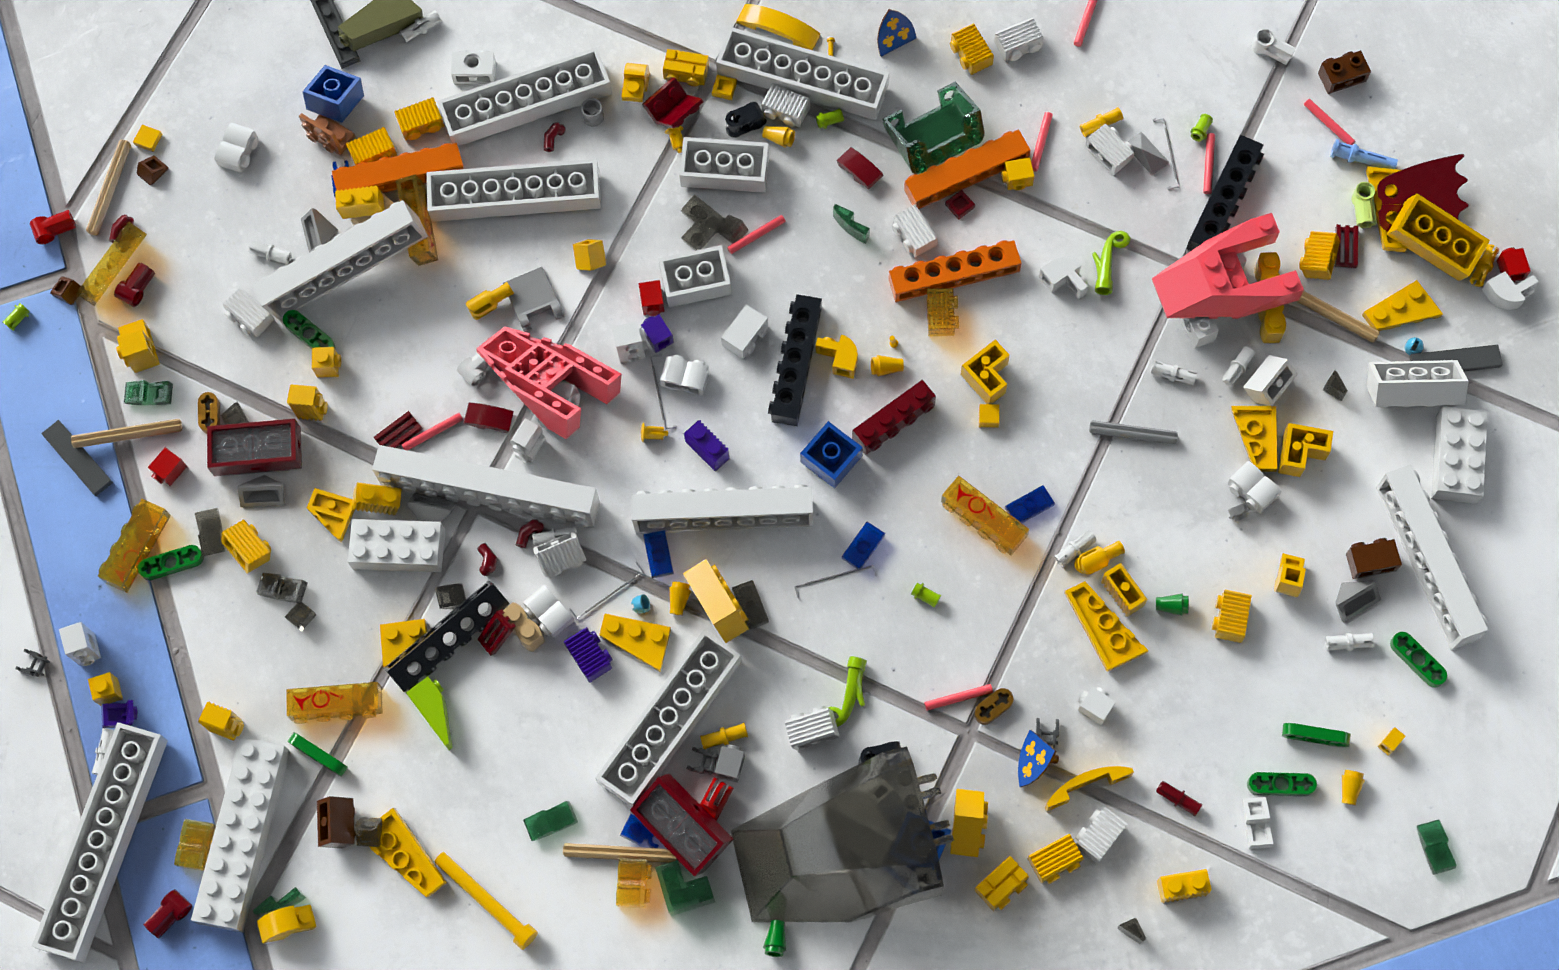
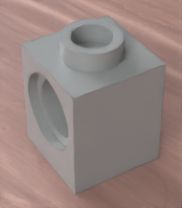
[715,744,745,783]

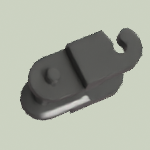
[15,649,50,677]
[1036,718,1059,748]
[686,747,719,775]

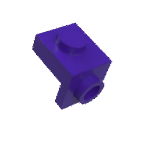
[101,700,138,728]

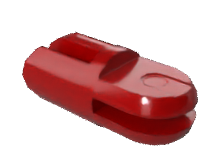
[700,777,734,821]

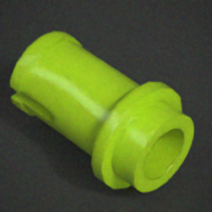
[816,108,844,129]
[1190,114,1213,142]
[2,303,30,331]
[911,583,941,608]

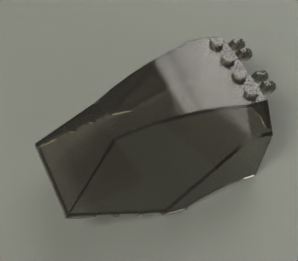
[730,746,954,923]

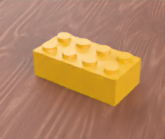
[1387,194,1490,281]

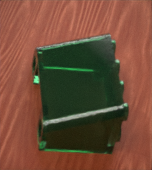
[882,81,985,174]

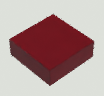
[945,190,975,220]

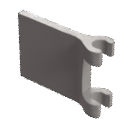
[503,267,564,332]

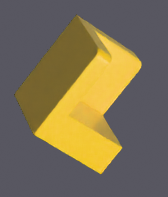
[573,239,606,271]

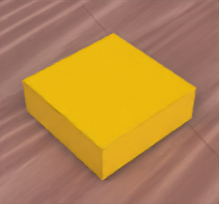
[712,75,737,100]
[133,125,163,152]

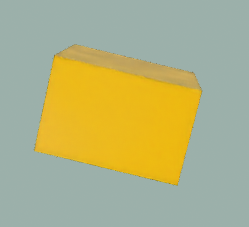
[979,404,999,428]
[1377,727,1405,756]

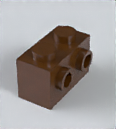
[1318,50,1371,94]
[1346,538,1402,579]
[317,796,356,848]

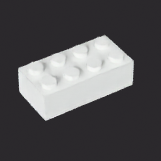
[679,137,769,193]
[1366,360,1469,408]
[1431,406,1488,504]
[347,519,445,572]

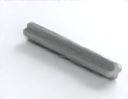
[1089,420,1178,444]

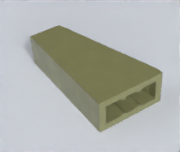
[338,0,423,51]

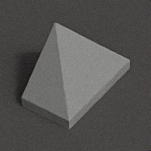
[1128,132,1169,175]
[301,208,338,253]
[237,475,285,507]
[407,493,457,522]
[1335,580,1381,622]

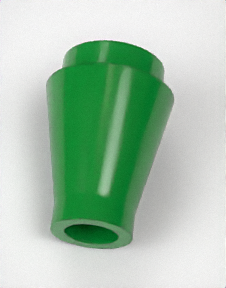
[1156,593,1189,616]
[763,920,786,957]

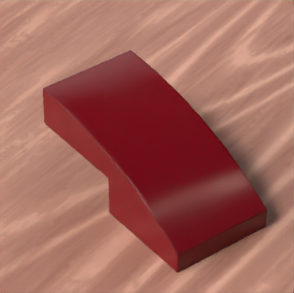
[836,147,884,189]
[463,402,514,433]

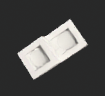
[1242,797,1274,849]

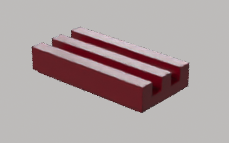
[1335,224,1358,268]
[374,411,422,448]
[477,609,516,656]

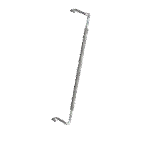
[1153,118,1179,190]
[651,353,677,430]
[569,562,644,619]
[794,565,877,598]

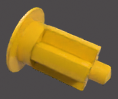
[665,126,683,153]
[641,422,669,442]

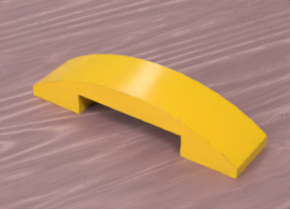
[737,4,820,50]
[1045,766,1134,812]

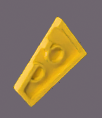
[1362,280,1443,331]
[1231,406,1277,472]
[599,614,671,672]

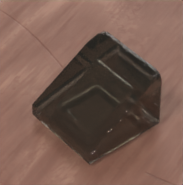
[715,215,748,243]
[1323,370,1348,401]
[221,401,249,425]
[435,583,466,610]
[285,601,316,631]
[355,817,382,847]
[1117,918,1146,944]

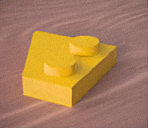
[307,488,355,542]
[380,619,427,667]

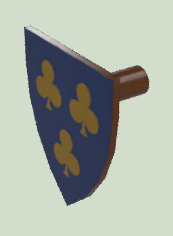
[877,9,917,57]
[1018,730,1059,787]

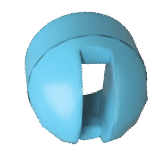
[1404,337,1424,355]
[631,594,650,614]

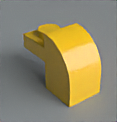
[621,63,650,102]
[816,335,858,379]
[1274,553,1306,597]
[257,905,317,944]

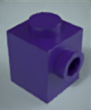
[641,314,674,353]

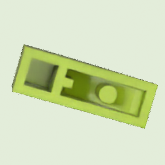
[406,677,453,750]

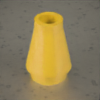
[762,126,795,148]
[871,355,904,377]
[669,582,691,616]
[1341,770,1365,806]

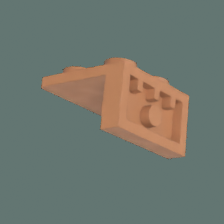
[299,113,356,156]

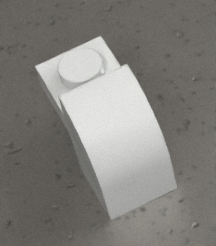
[1039,257,1088,299]
[1482,271,1539,310]

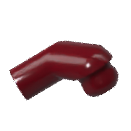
[544,122,566,152]
[109,215,134,244]
[515,519,544,548]
[477,543,497,576]

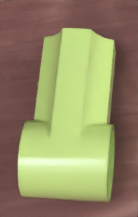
[1351,182,1377,228]

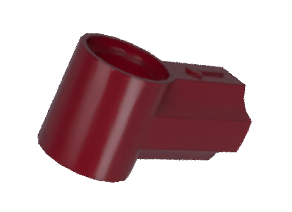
[114,263,155,307]
[143,889,192,939]

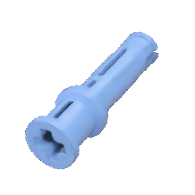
[1330,138,1398,169]

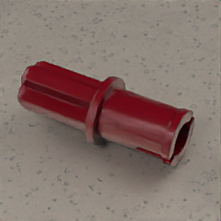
[1156,781,1203,817]

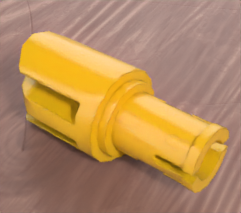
[465,282,514,320]
[1074,541,1125,574]

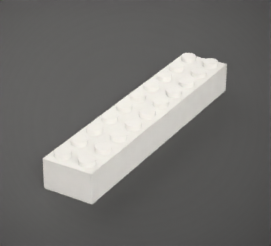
[372,445,600,528]
[31,722,168,963]

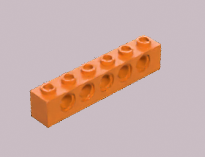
[889,240,1022,302]

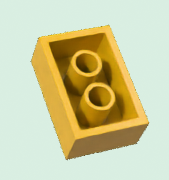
[683,559,749,643]

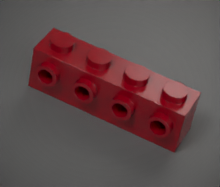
[852,379,936,455]

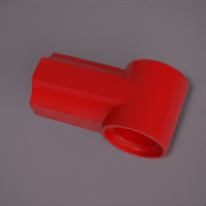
[29,210,76,245]

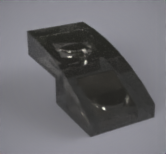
[195,508,225,556]
[256,573,308,604]

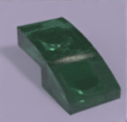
[833,204,870,244]
[124,380,173,405]
[523,801,578,841]
[1416,819,1457,875]
[253,887,306,917]

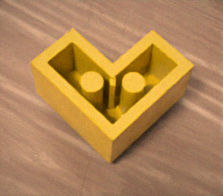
[116,319,160,373]
[960,339,1010,404]
[1278,423,1334,477]
[950,789,988,857]

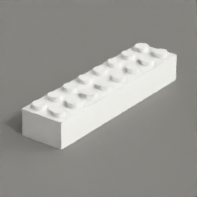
[716,27,889,120]
[437,47,612,146]
[427,159,601,222]
[252,200,428,320]
[1376,464,1488,650]
[631,484,813,533]
[595,630,742,807]
[191,737,291,933]

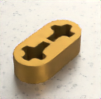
[198,392,220,434]
[974,688,1014,725]

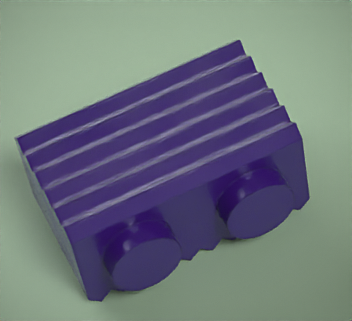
[684,420,730,471]
[564,627,613,683]

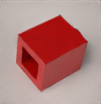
[1496,247,1531,282]
[639,280,665,316]
[148,447,187,486]

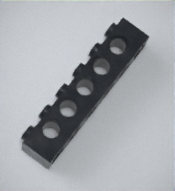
[1186,135,1264,251]
[768,294,822,427]
[383,581,510,692]

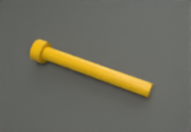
[434,852,538,950]

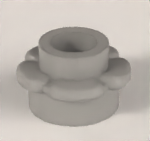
[1228,503,1250,522]

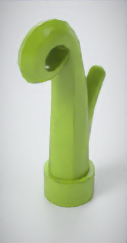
[1092,231,1130,295]
[828,656,867,727]

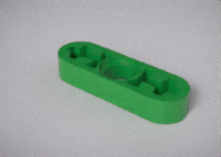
[283,310,335,349]
[138,545,204,581]
[1390,632,1447,687]
[1282,723,1351,747]
[287,732,348,777]
[1247,772,1317,796]

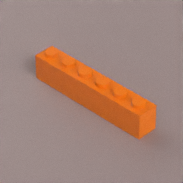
[904,129,1031,209]
[332,143,463,193]

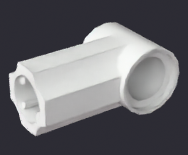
[1252,29,1296,65]
[457,353,491,386]

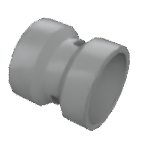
[581,98,604,127]

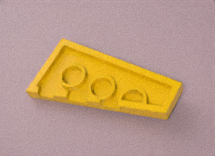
[1366,166,1407,253]
[1064,581,1149,672]
[356,808,447,897]

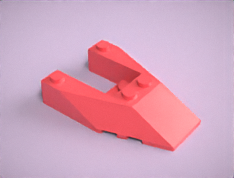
[1152,213,1304,319]
[477,326,622,439]

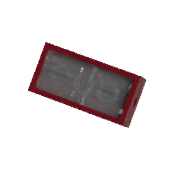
[207,418,302,476]
[630,773,734,877]

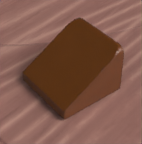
[136,155,169,185]
[50,276,83,305]

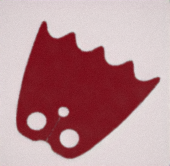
[1377,154,1469,232]

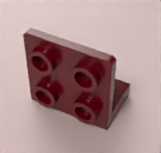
[642,77,704,128]

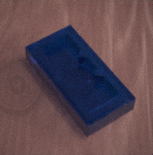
[1005,485,1055,527]
[842,521,885,570]
[643,530,674,579]

